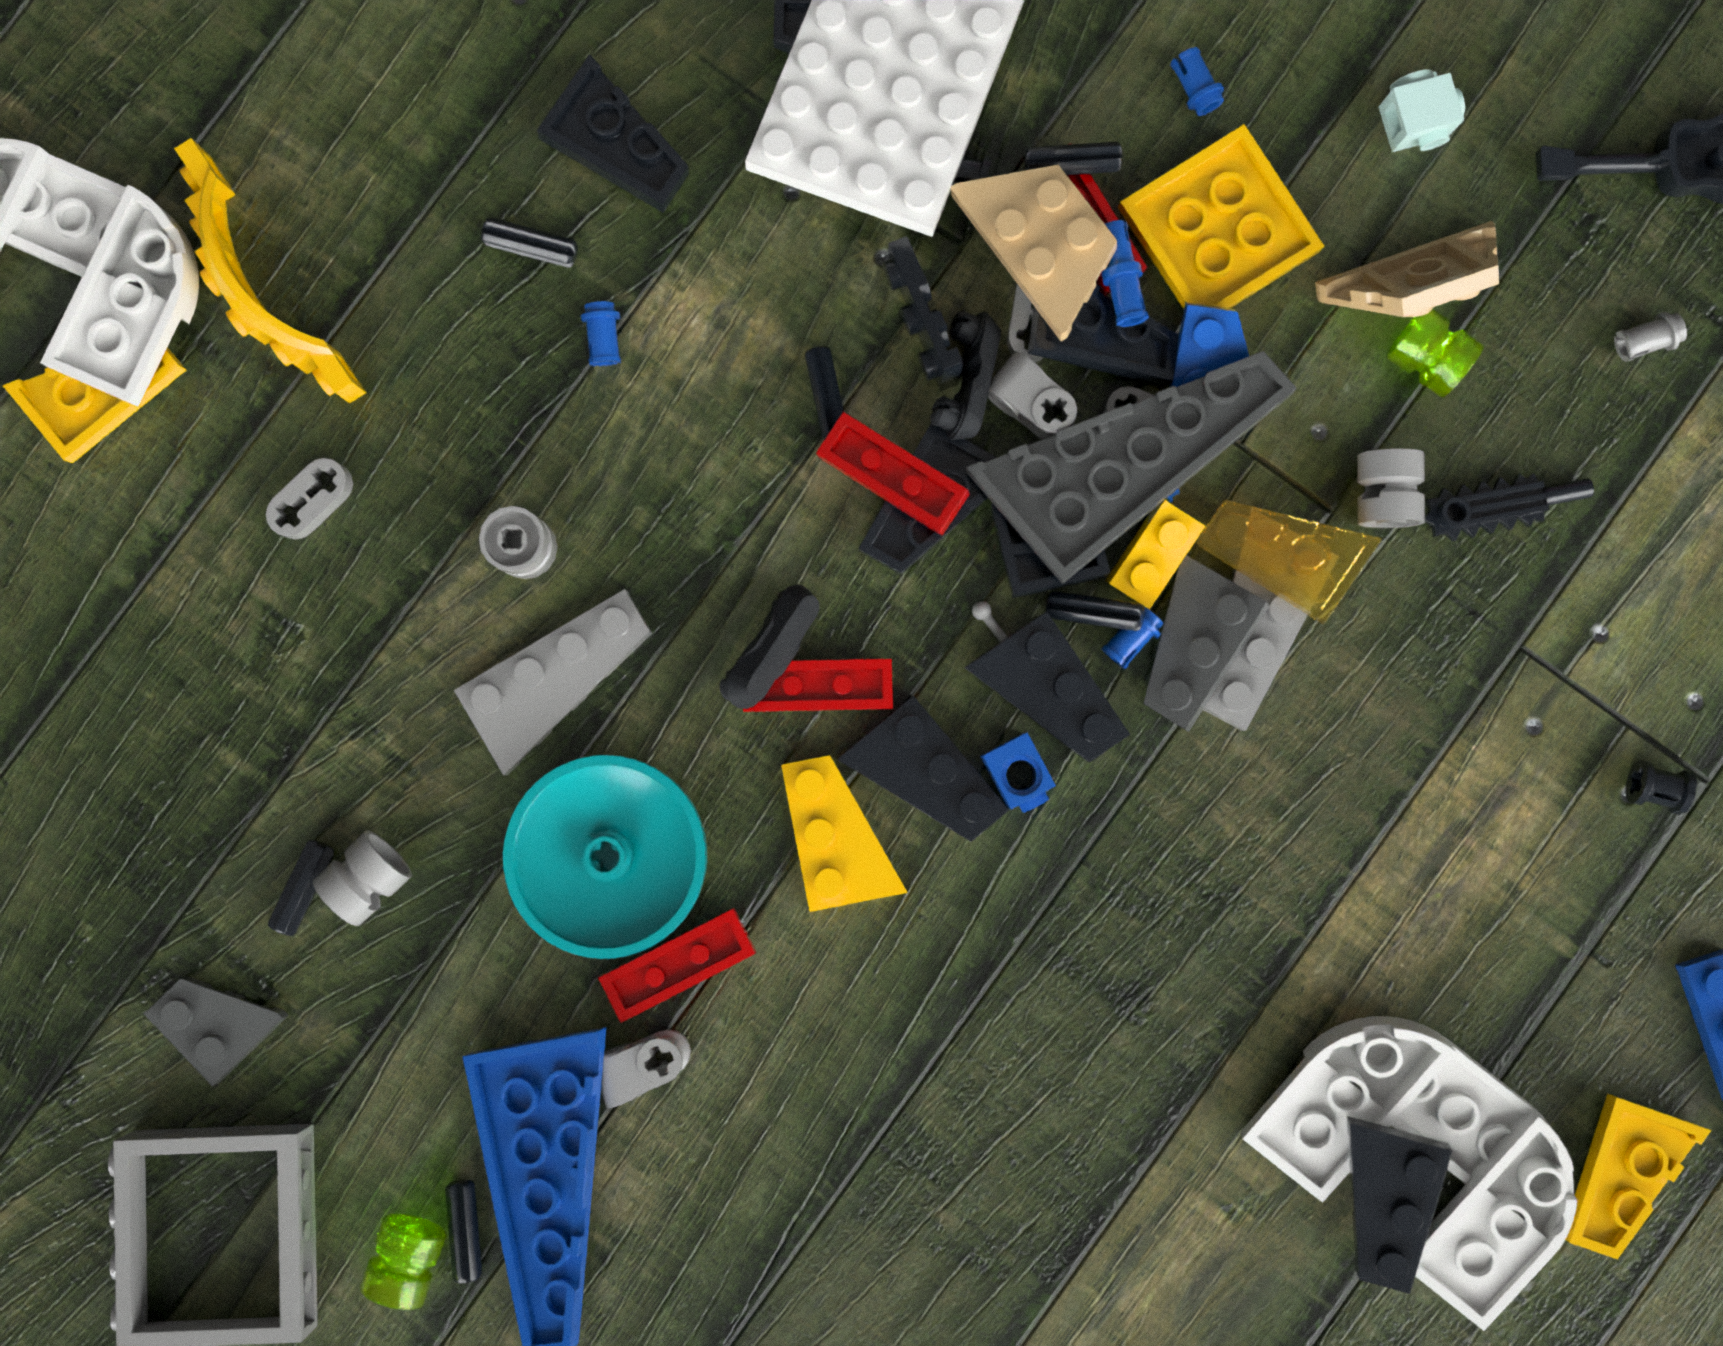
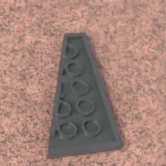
[966,351,1297,584]

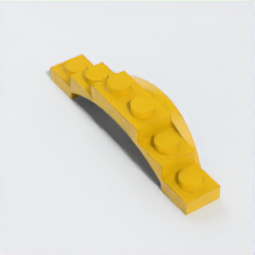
[174,138,366,403]

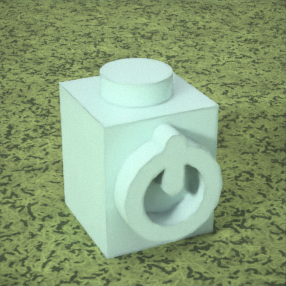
[1379,69,1465,152]

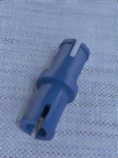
[1101,220,1149,327]

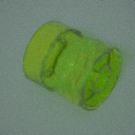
[1385,309,1484,398]
[360,1213,447,1310]

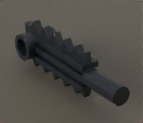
[1425,473,1594,542]

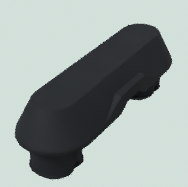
[930,310,1001,440]
[720,585,819,709]

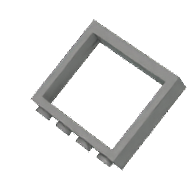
[108,1124,318,1346]

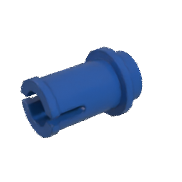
[1170,47,1224,116]
[580,301,621,366]
[1101,605,1164,669]

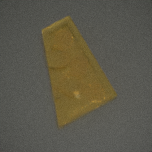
[1196,500,1383,625]

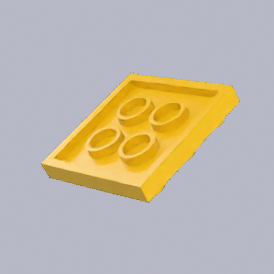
[1118,124,1325,309]

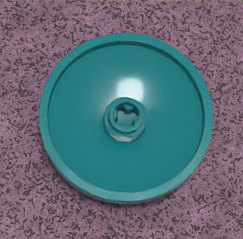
[503,755,707,959]

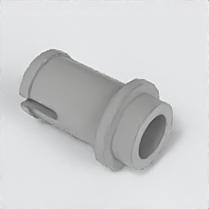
[1614,312,1687,362]

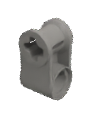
[988,351,1077,440]
[601,1029,691,1109]

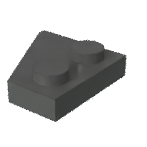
[144,976,289,1086]

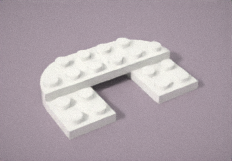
[0,138,199,407]
[1241,1016,1577,1331]

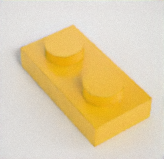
[1105,500,1205,610]

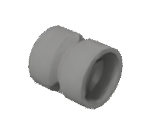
[1357,449,1425,528]
[479,506,557,579]
[313,830,412,926]

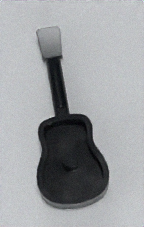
[1535,113,1723,204]

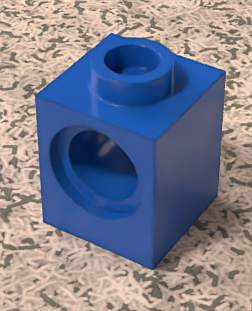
[980,732,1056,813]

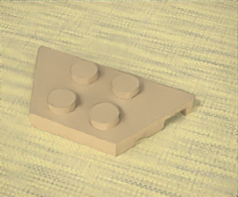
[950,165,1117,341]
[1315,221,1499,317]

